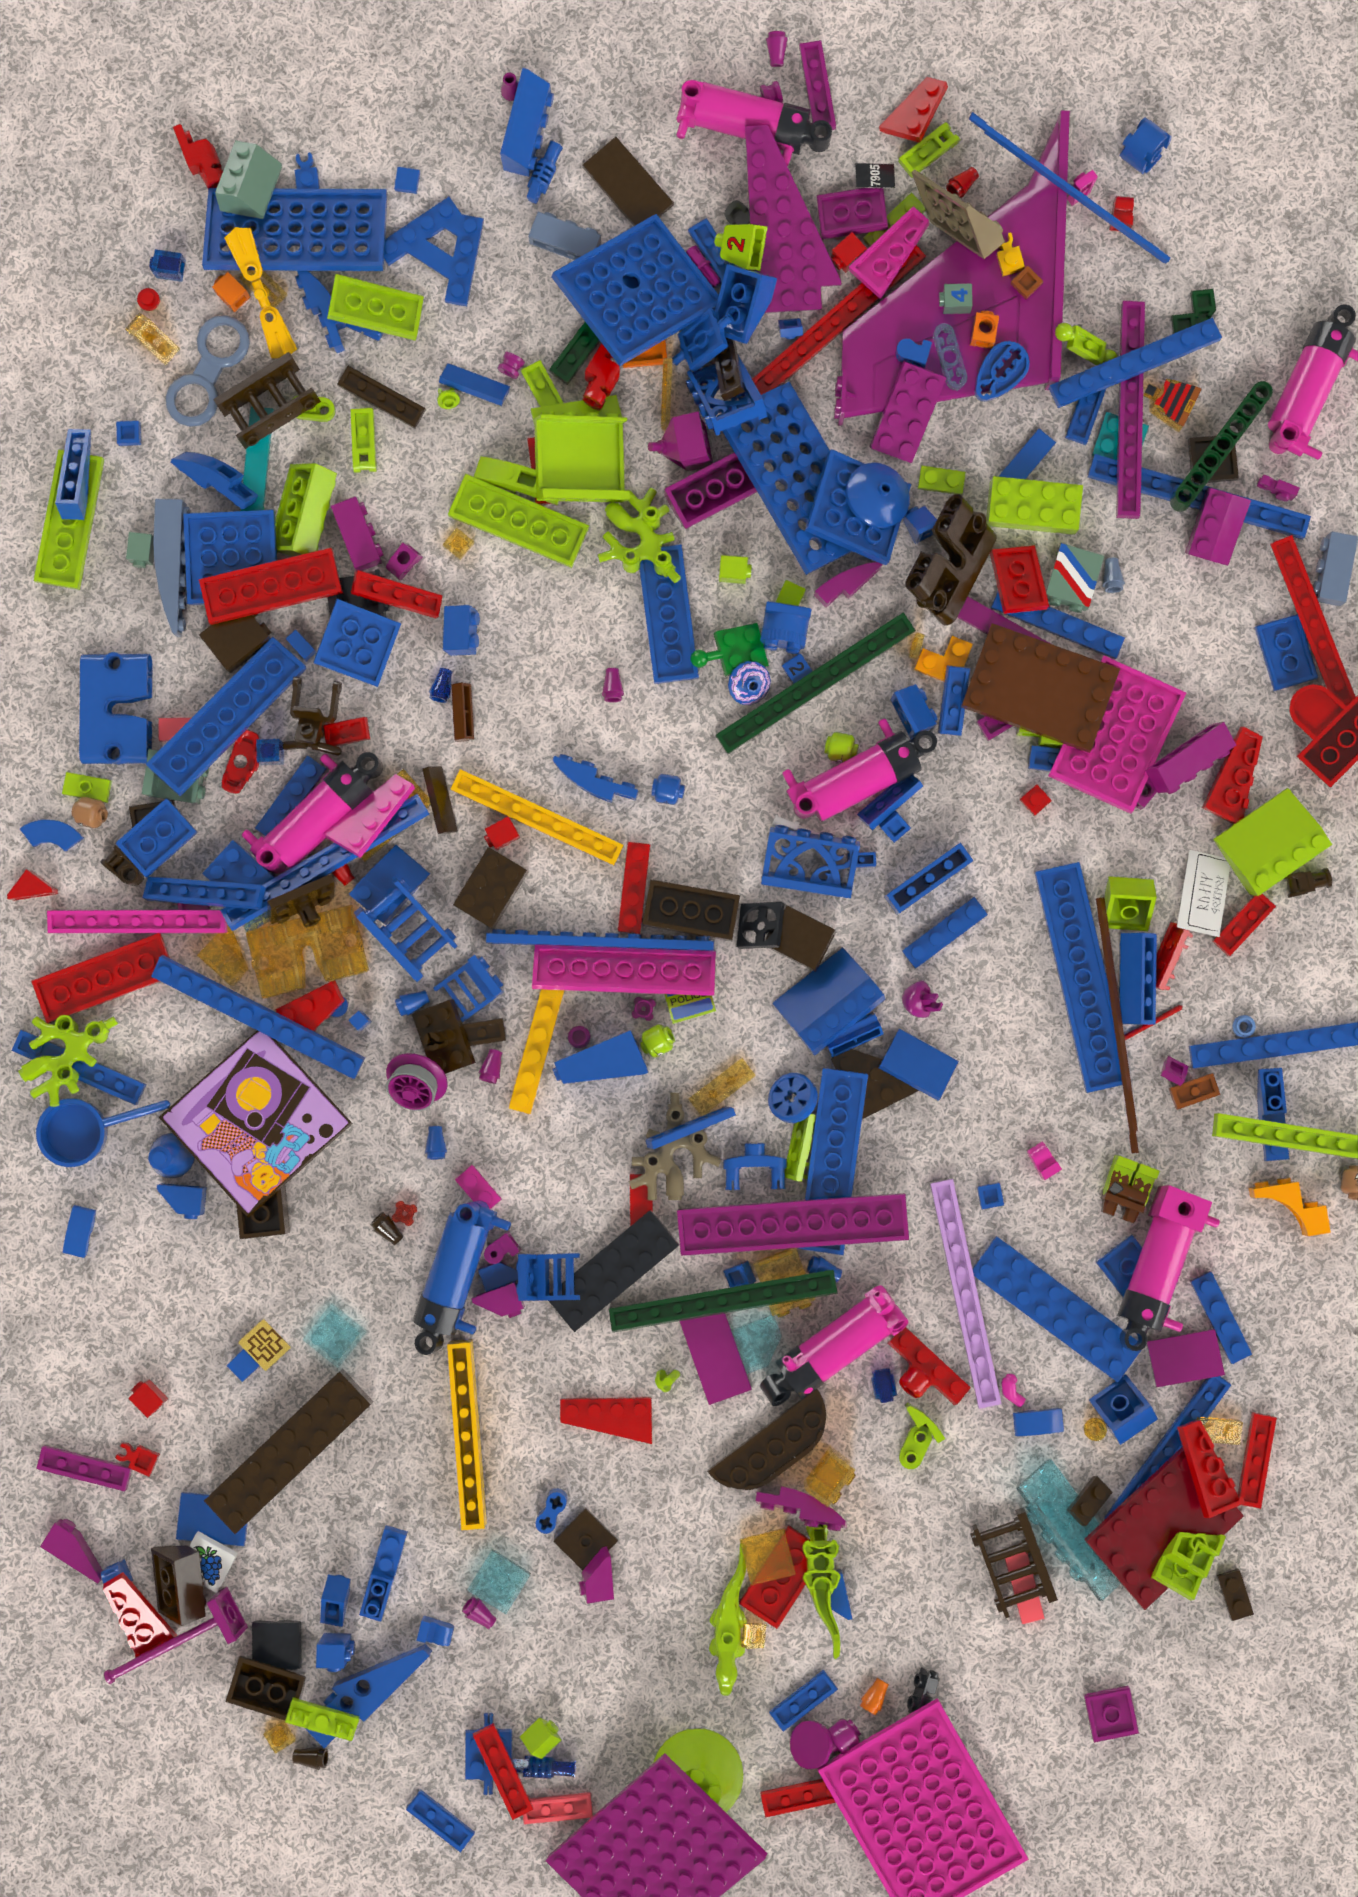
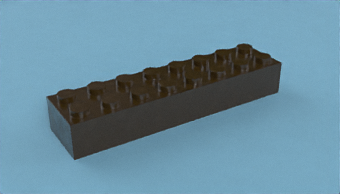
[204,1368,374,1534]

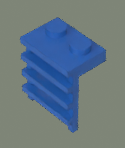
[433,955,504,1023]
[516,1253,580,1301]

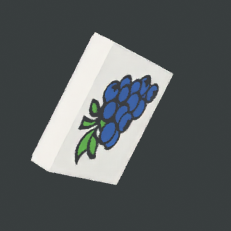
[189,1531,238,1593]

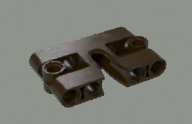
[905,494,997,626]

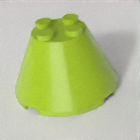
[653,1728,744,1812]

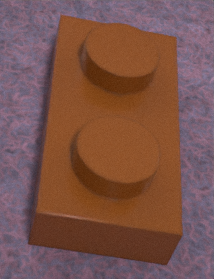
[1168,1073,1221,1110]

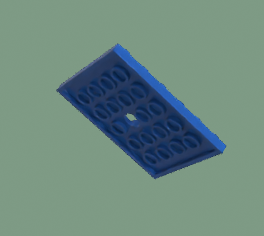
[551,214,719,366]

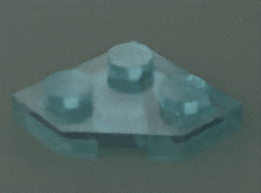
[731,1314,782,1374]

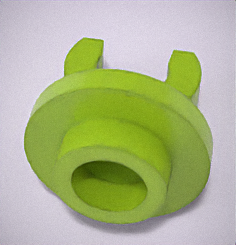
[437,387,460,409]

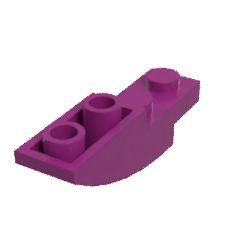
[755,1486,847,1531]

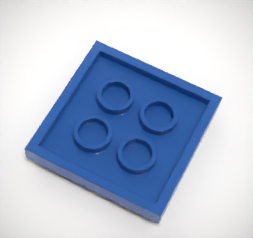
[313,599,401,687]

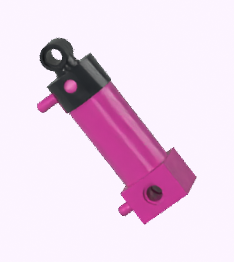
[1117,1185,1220,1351]

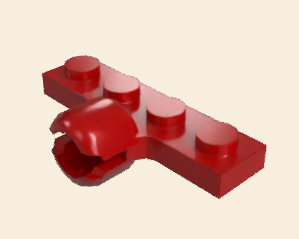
[887,1327,971,1406]

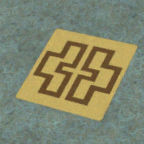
[238,1319,291,1371]

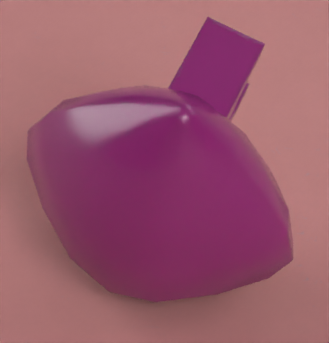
[902,980,943,1018]

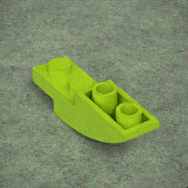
[473,457,559,506]

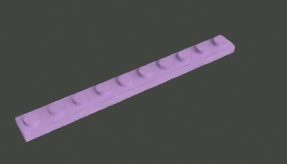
[930,1179,1001,1409]

